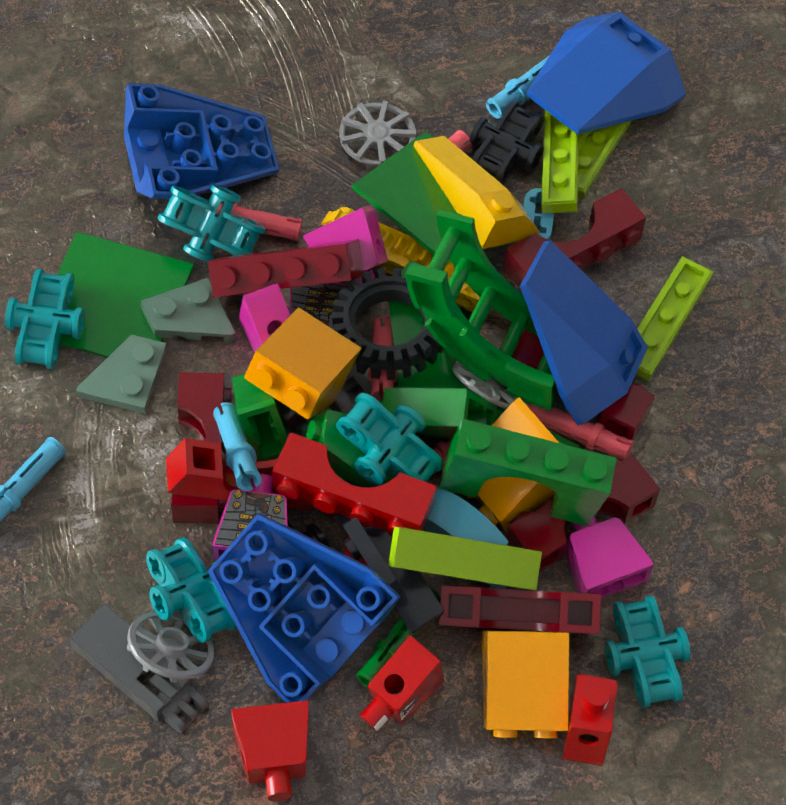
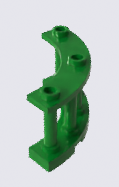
[405,210,556,411]

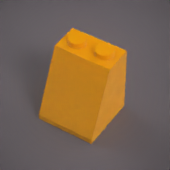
[244,307,361,420]
[466,397,559,533]
[482,630,569,738]

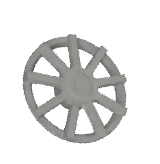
[339,101,416,166]
[452,361,528,409]
[127,611,214,683]

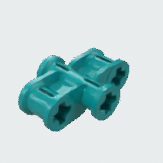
[158,184,267,262]
[5,268,85,370]
[336,393,444,485]
[146,537,237,643]
[604,595,691,709]

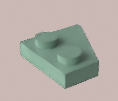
[141,278,236,342]
[76,335,168,414]

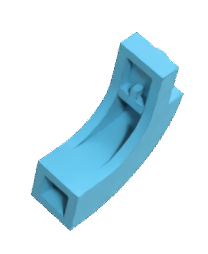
[423,487,509,589]

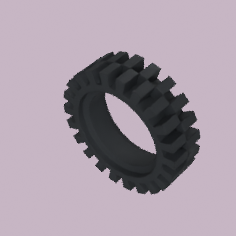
[332,268,444,380]

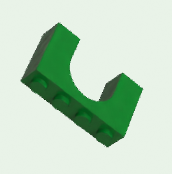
[439,419,616,526]

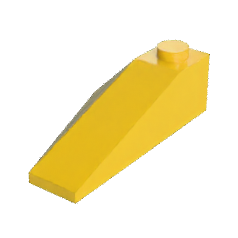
[413,136,540,249]

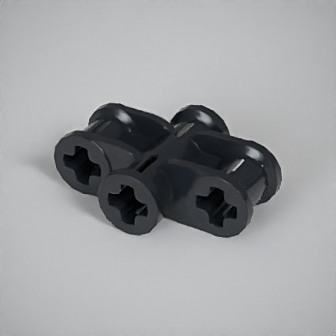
[469,100,545,185]

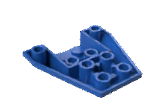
[526,12,686,135]
[124,83,279,199]
[520,240,648,425]
[208,513,400,703]

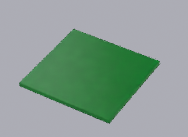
[351,131,458,265]
[57,232,194,358]

